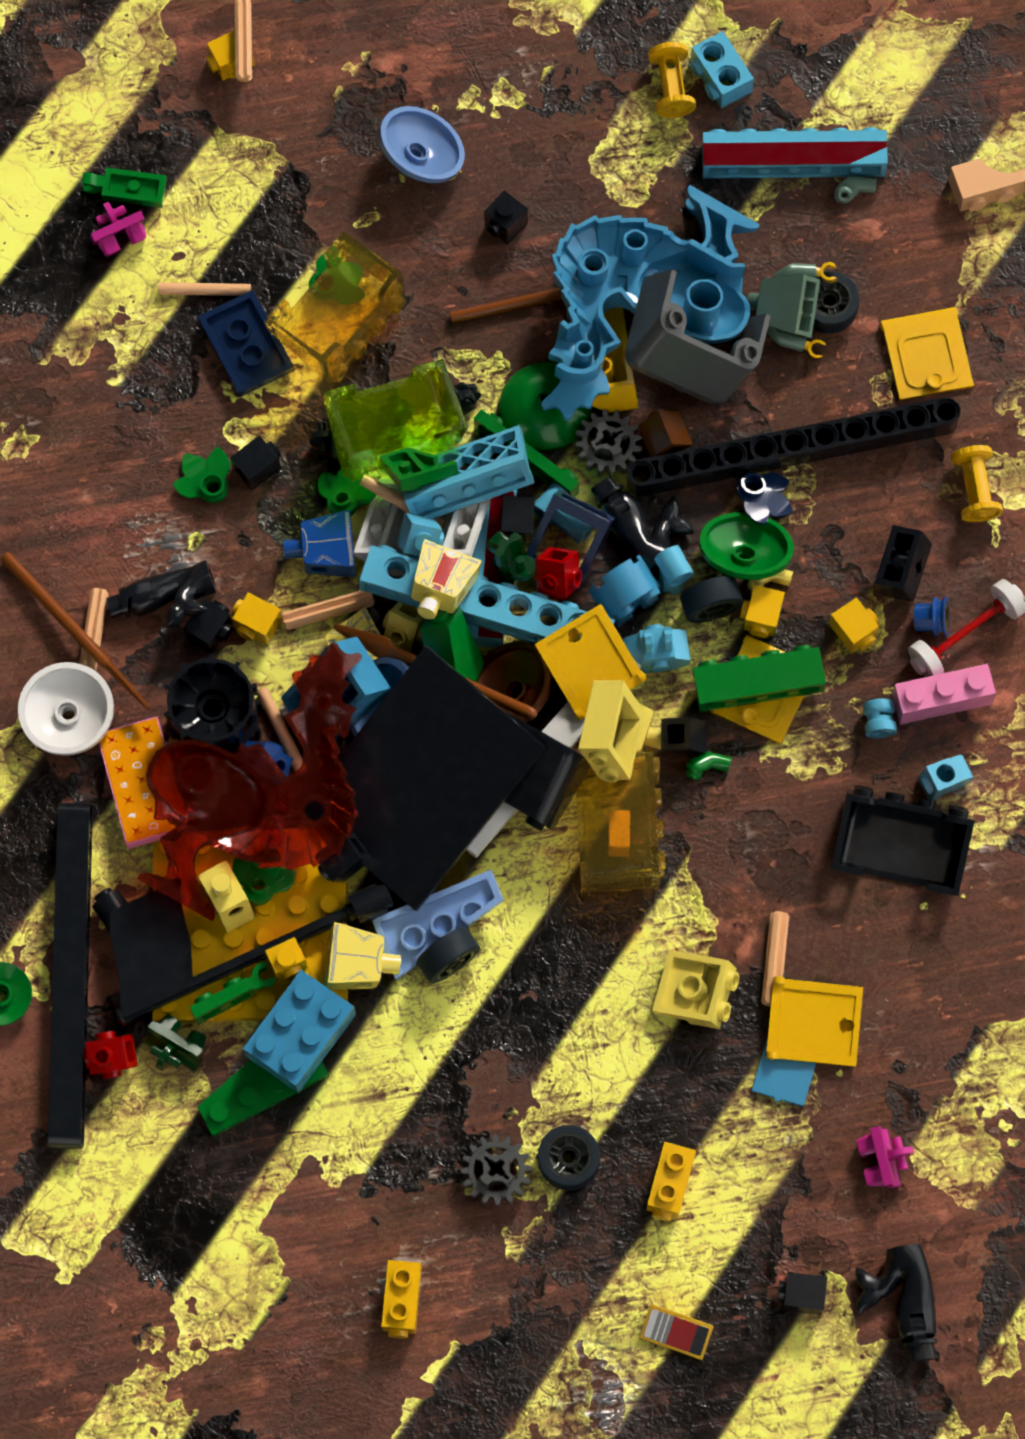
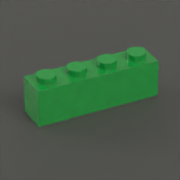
[693,645,826,712]

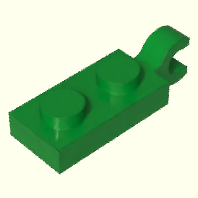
[81,167,167,208]
[190,962,276,1025]

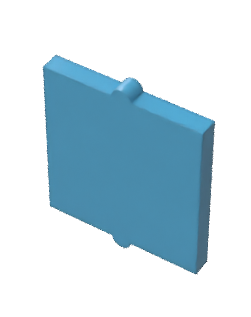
[752,1037,816,1107]

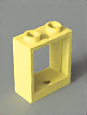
[578,680,645,782]

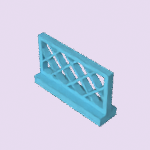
[403,425,534,519]

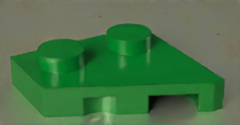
[379,447,459,491]

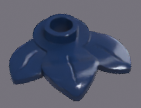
[736,473,793,525]

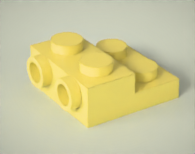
[652,950,739,1030]

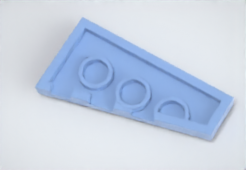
[372,870,504,980]

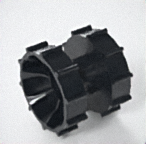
[164,654,262,766]

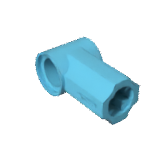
[534,483,594,544]
[654,545,694,595]

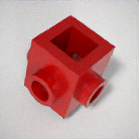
[534,547,582,600]
[84,1030,138,1079]

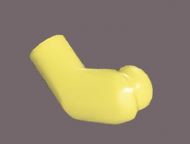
[747,569,793,591]

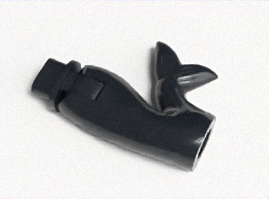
[591,476,694,575]
[106,560,217,628]
[855,1244,938,1363]

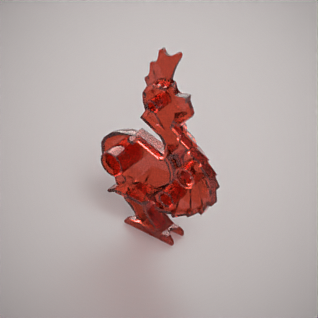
[137,643,362,922]

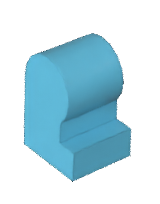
[917,755,974,801]

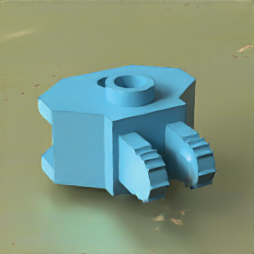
[623,624,691,674]

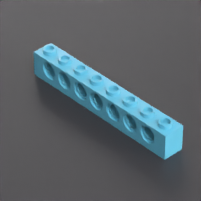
[359,545,615,644]

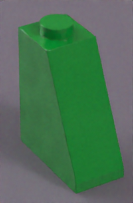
[420,606,485,682]

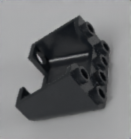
[831,785,975,896]

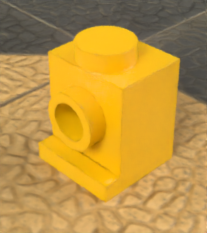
[265,937,311,988]

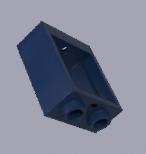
[526,490,615,589]

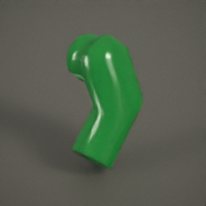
[685,751,732,780]

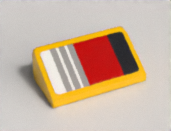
[639,1304,714,1360]

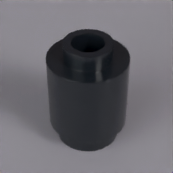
[92,888,128,933]

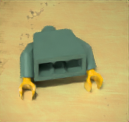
[747,262,837,358]

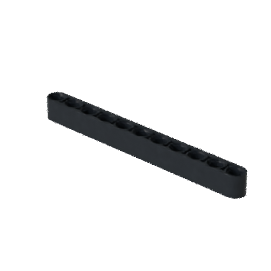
[627,398,961,496]
[48,803,93,1149]

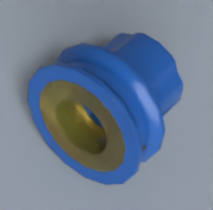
[914,596,950,638]

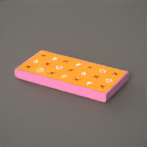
[99,716,190,849]

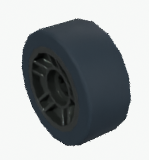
[813,271,860,333]
[680,576,744,623]
[416,927,480,984]
[538,1125,600,1190]

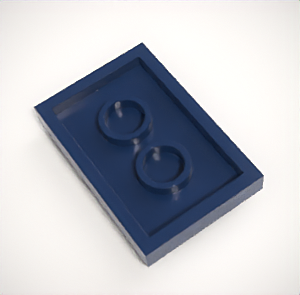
[198,290,295,397]

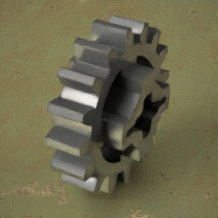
[574,409,642,478]
[461,1134,532,1208]

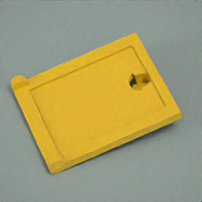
[880,307,974,401]
[534,604,647,721]
[710,635,805,744]
[766,976,863,1067]

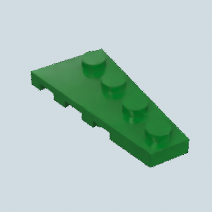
[197,1060,329,1137]

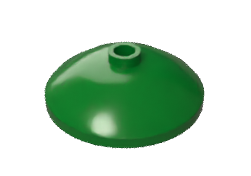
[499,362,592,451]
[699,512,794,580]

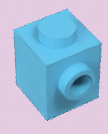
[397,513,444,557]

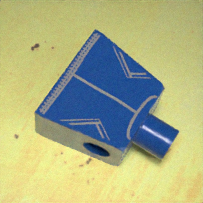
[283,510,356,577]

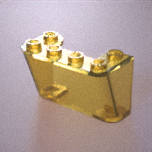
[265,231,406,384]
[576,751,666,892]

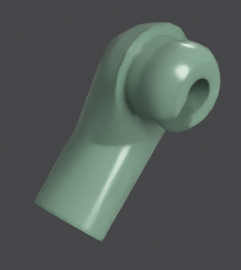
[834,176,877,204]

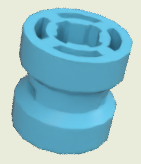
[863,698,897,738]

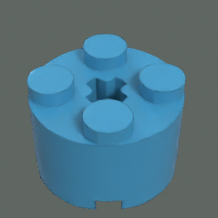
[588,555,662,627]

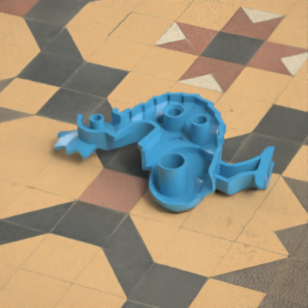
[541,185,760,421]

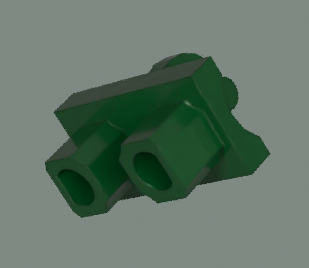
[487,531,536,585]
[145,1014,207,1072]

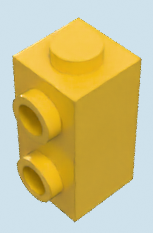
[647,1142,696,1221]
[381,1260,422,1339]

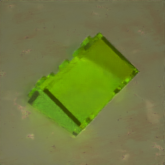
[323,359,468,481]

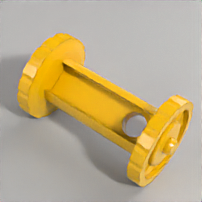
[648,42,696,118]
[951,445,1003,522]

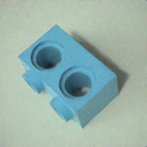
[689,31,754,108]

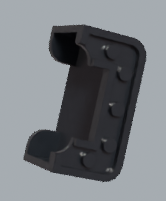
[502,709,591,832]

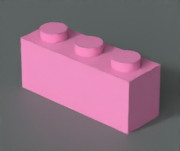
[892,664,996,725]

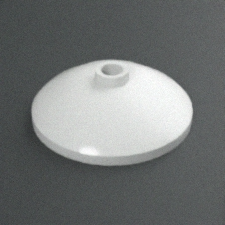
[18,662,114,756]

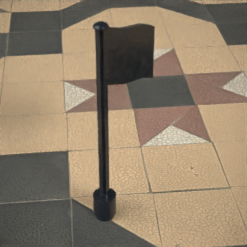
[110,879,394,1027]

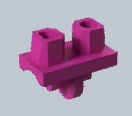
[90,202,147,257]
[856,1126,914,1189]

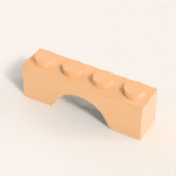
[948,159,1025,212]

